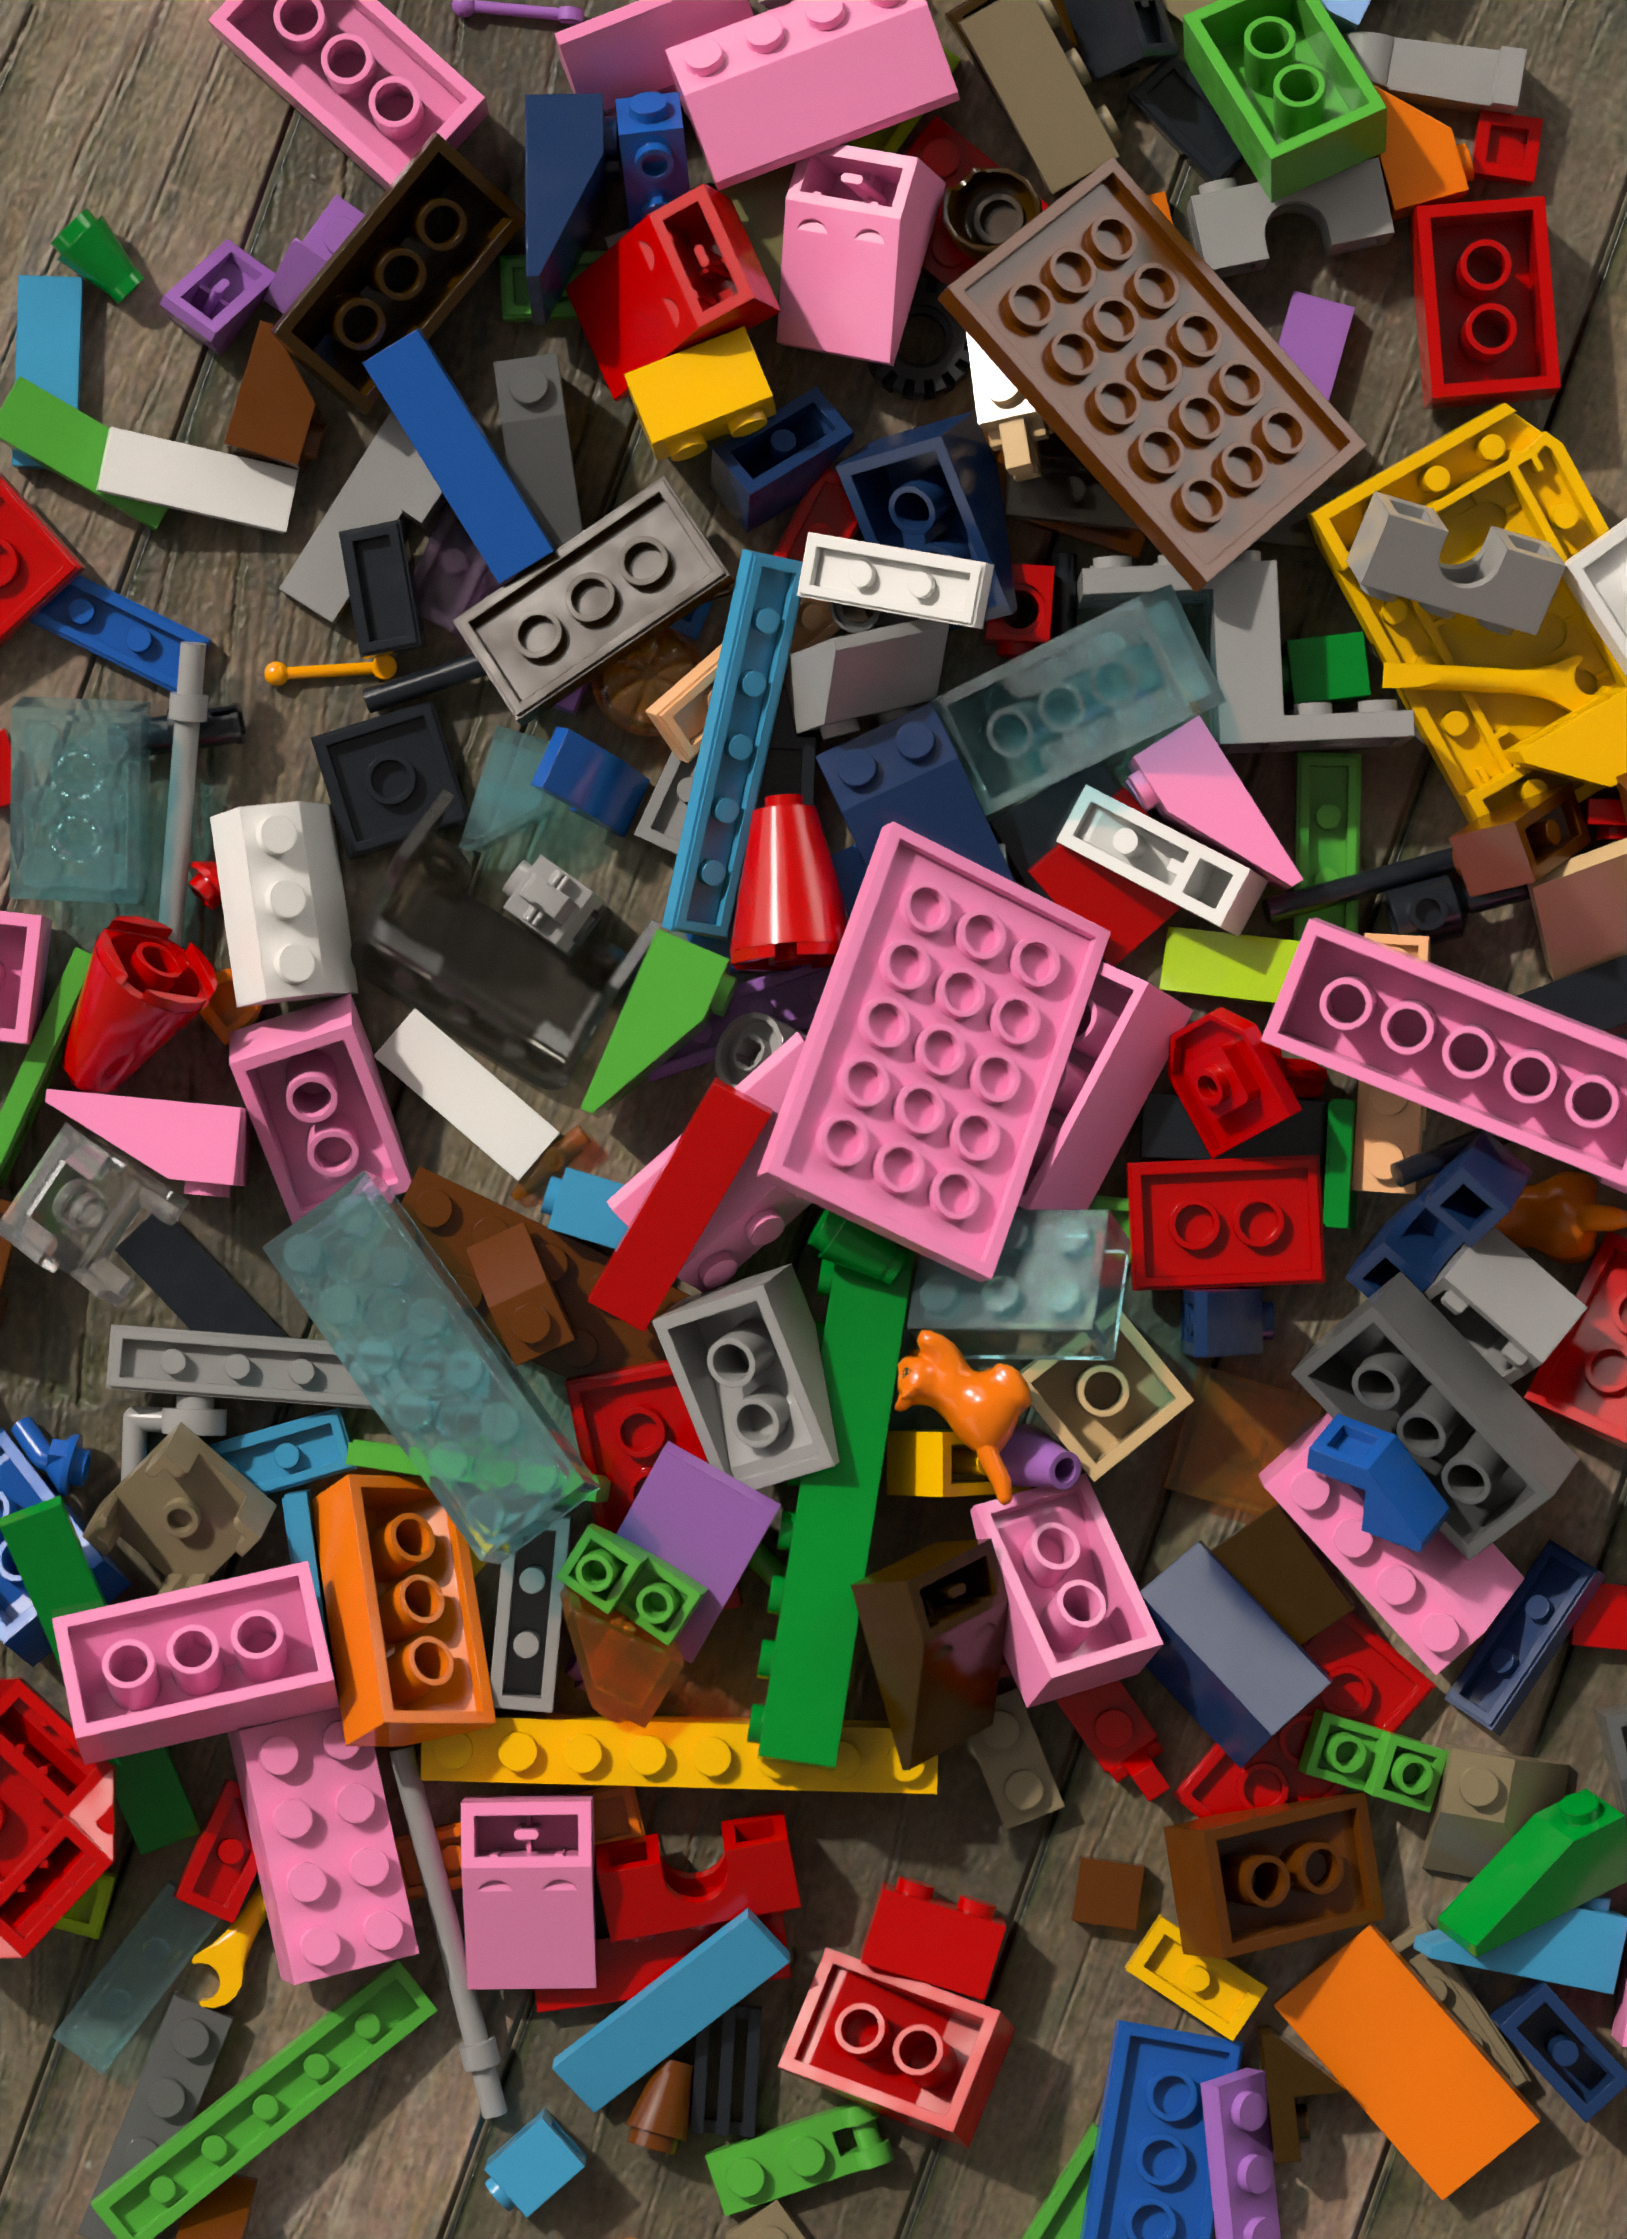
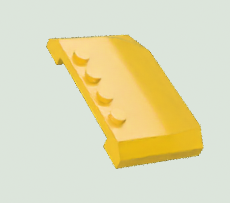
[1307,403,1627,823]

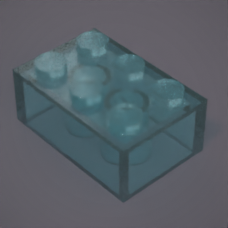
[10,696,151,904]
[907,1210,1131,1360]

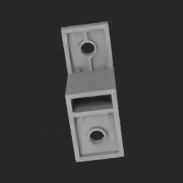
[1077,550,1415,755]

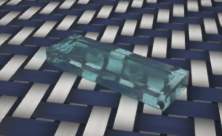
[52,1880,221,2075]

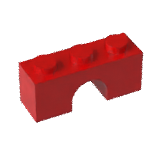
[595,1810,801,1942]

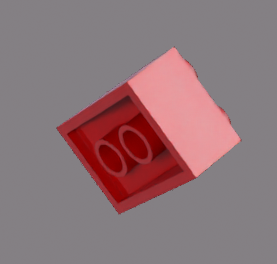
[778,1947,1016,2149]

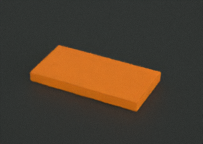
[1273,1922,1541,2201]

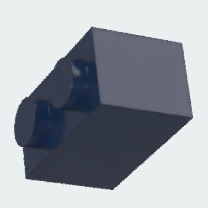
[1489,1978,1627,2123]

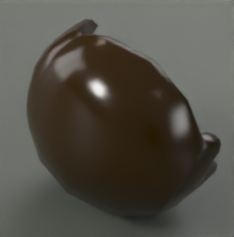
[942,168,1042,262]

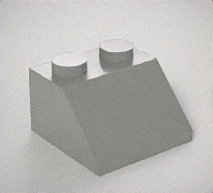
[784,619,949,740]

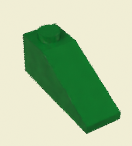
[1437,1788,1627,1958]

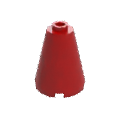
[729,794,849,971]
[61,916,218,1093]

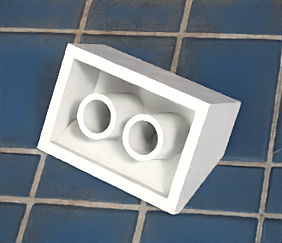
[210,801,358,1008]

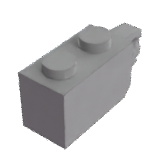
[502,855,609,959]

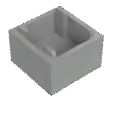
[1422,1226,1588,1385]

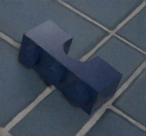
[1345,1130,1533,1298]

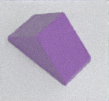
[160,239,275,356]

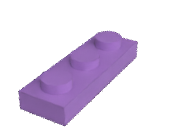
[1201,2068,1281,2239]

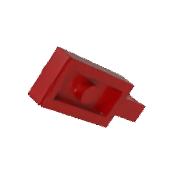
[1056,1680,1170,1802]

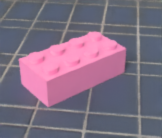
[208,0,489,190]
[227,1702,419,1985]

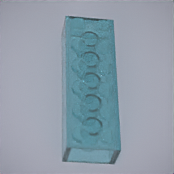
[262,1170,601,1565]

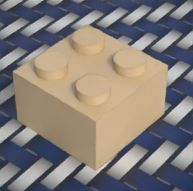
[1019,1299,1195,1482]

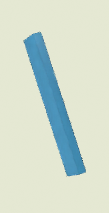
[662,549,803,940]

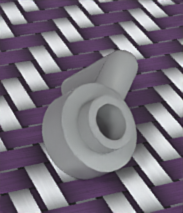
[121,1395,227,1481]

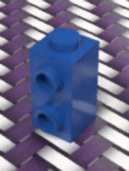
[615,91,690,230]

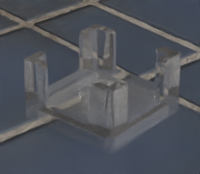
[0,1123,190,1308]

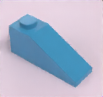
[1413,1895,1627,1994]

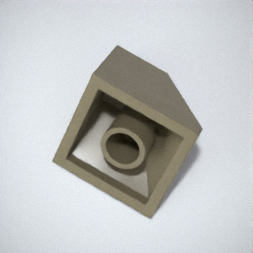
[1420,1741,1570,1878]

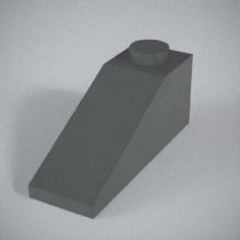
[493,353,583,567]

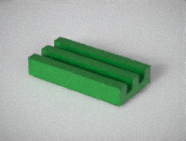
[1323,1099,1357,1229]

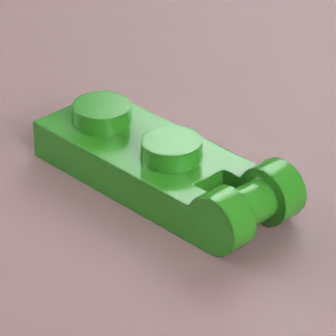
[705,2101,895,2217]

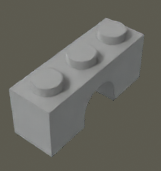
[1186,157,1395,278]
[1346,491,1566,636]

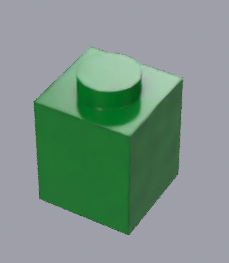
[1281,631,1371,710]

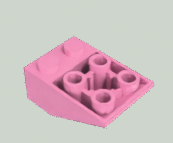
[776,145,946,366]
[461,1794,597,1990]

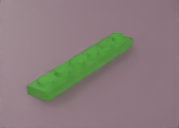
[90,1959,438,2239]

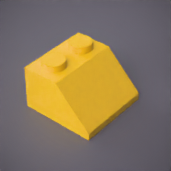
[624,326,777,462]

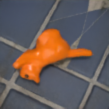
[1495,1170,1627,1265]
[895,1330,1032,1505]

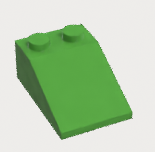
[580,929,739,1118]

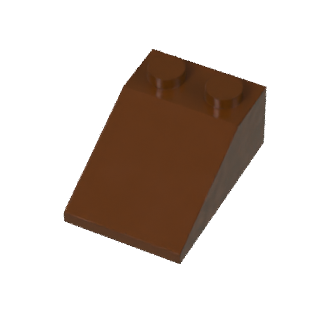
[1163,1792,1386,1959]

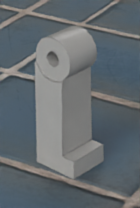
[1343,31,1527,114]

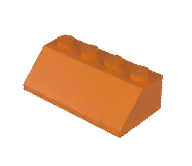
[311,1474,496,1747]

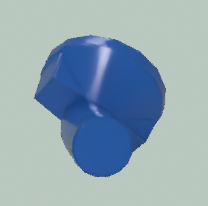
[11,1417,92,1497]

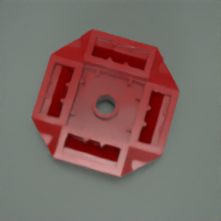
[0,1677,116,1958]

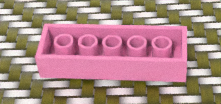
[1261,918,1627,1187]

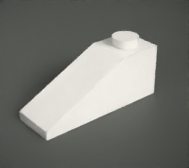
[1056,785,1268,937]

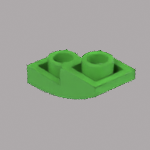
[556,1523,709,1646]
[1297,1709,1448,1813]

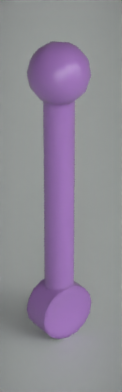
[451,0,584,25]

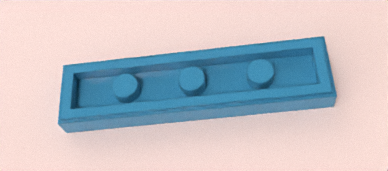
[552,1908,790,2113]

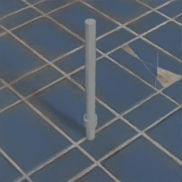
[158,641,209,948]
[388,1744,508,2119]

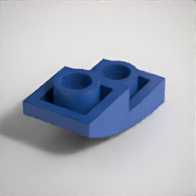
[531,727,650,838]

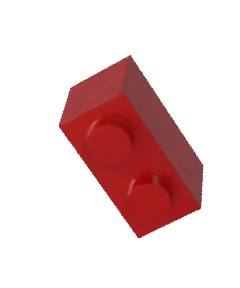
[860,1876,1006,2000]

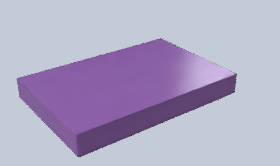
[581,1441,781,1663]

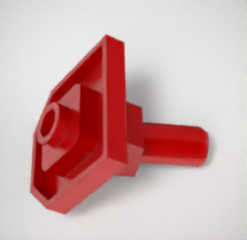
[1167,1007,1328,1159]

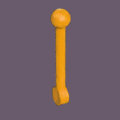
[264,655,398,686]

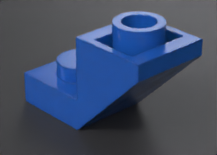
[1307,1414,1450,1553]

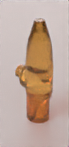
[511,1125,592,1201]

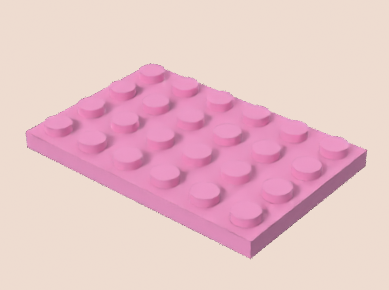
[757,821,1111,1283]

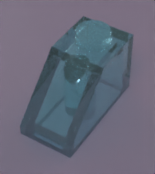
[459,725,558,856]

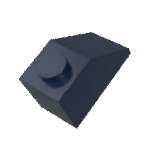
[710,386,854,533]

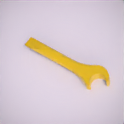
[1382,655,1611,712]
[192,1883,268,2008]

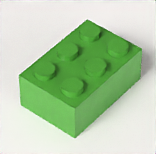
[1183,0,1387,203]

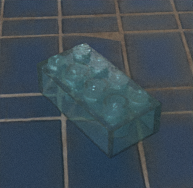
[932,584,1226,816]

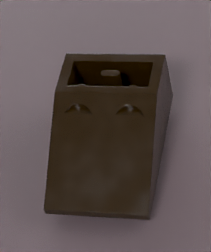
[851,1538,1008,1770]

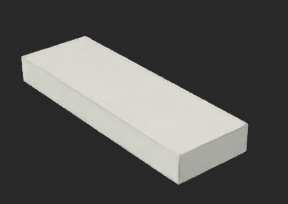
[96,427,299,534]
[797,532,994,629]
[374,1008,561,1181]

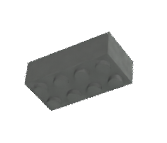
[1291,1271,1579,1560]

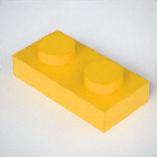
[1125,1914,1268,2042]

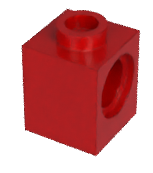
[984,563,1055,659]

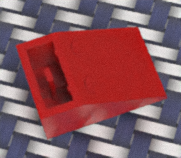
[565,183,781,402]

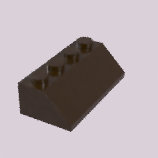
[270,132,526,415]

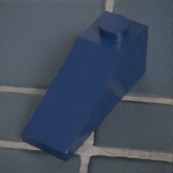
[1181,1289,1274,1357]

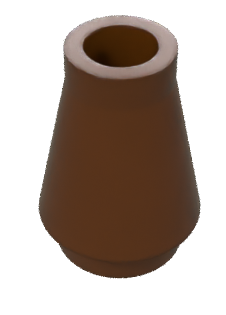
[625,2058,694,2156]

